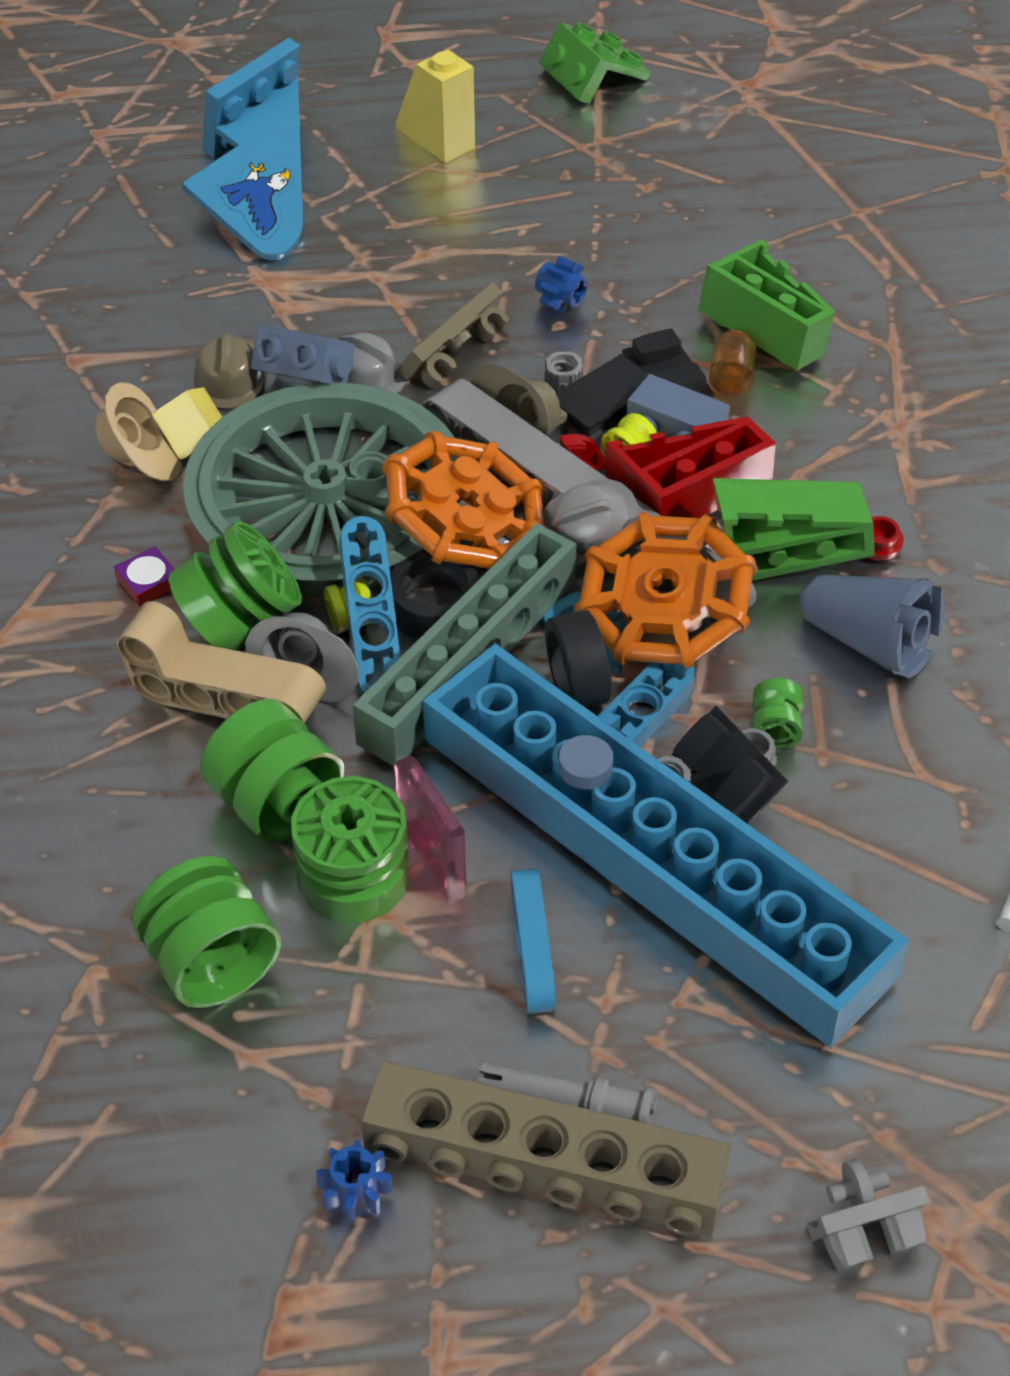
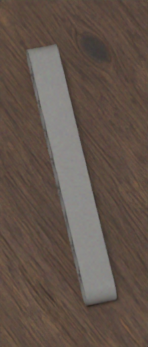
[422,379,757,628]

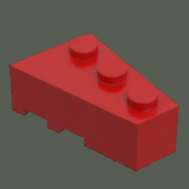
[605,416,777,518]

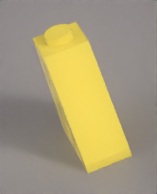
[396,49,475,164]

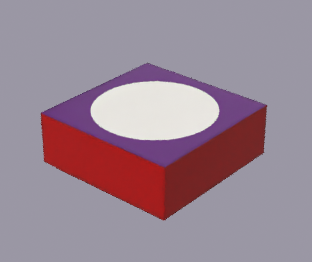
[113,546,174,606]

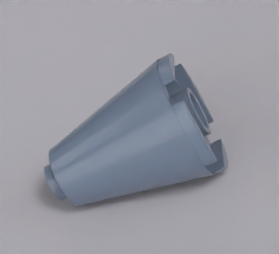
[800,575,945,678]

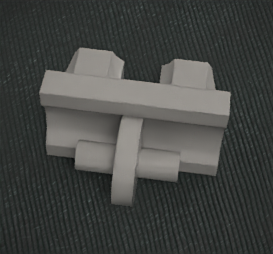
[806,1159,930,1270]

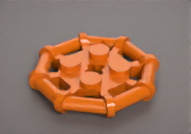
[382,431,547,569]
[574,511,758,669]

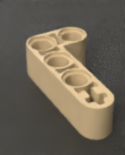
[116,601,326,724]

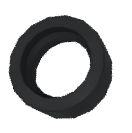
[390,550,480,639]
[545,610,612,708]

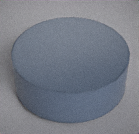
[559,735,613,789]

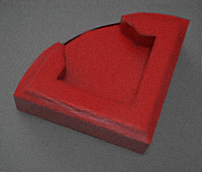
[560,434,606,471]

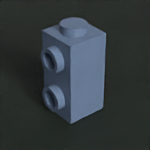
[250,324,355,384]
[627,374,730,438]

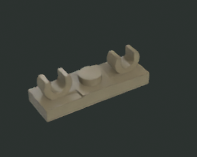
[396,281,509,389]

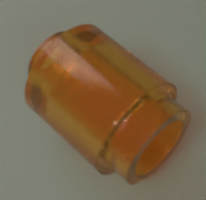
[709,330,756,395]

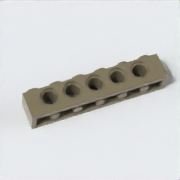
[361,1060,731,1236]

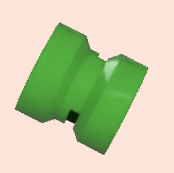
[751,678,804,750]

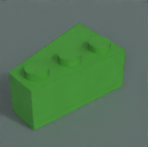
[698,239,835,370]
[713,478,875,581]

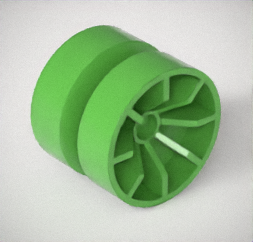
[200,699,344,843]

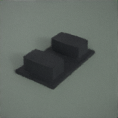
[622,328,715,398]
[556,354,649,436]
[671,705,789,825]

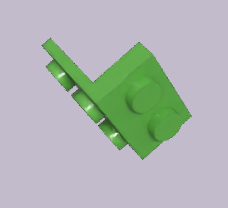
[539,22,651,104]

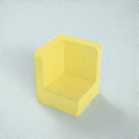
[152,387,222,459]

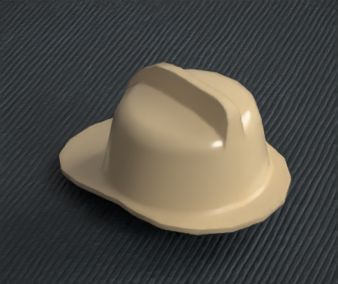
[95,382,182,481]

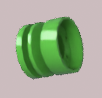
[168,521,302,651]
[291,776,410,923]
[131,856,282,1008]

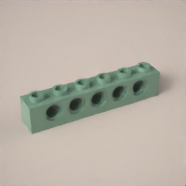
[352,523,577,768]

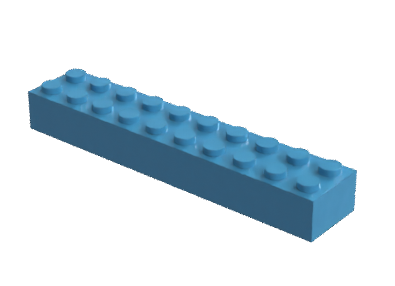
[423,643,910,1048]

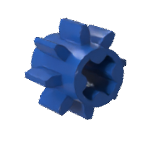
[535,256,588,313]
[316,1140,393,1223]

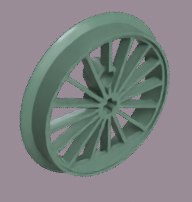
[183,382,461,597]

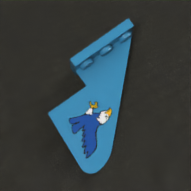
[182,37,303,260]

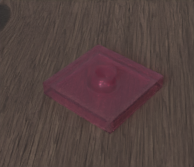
[394,755,467,903]

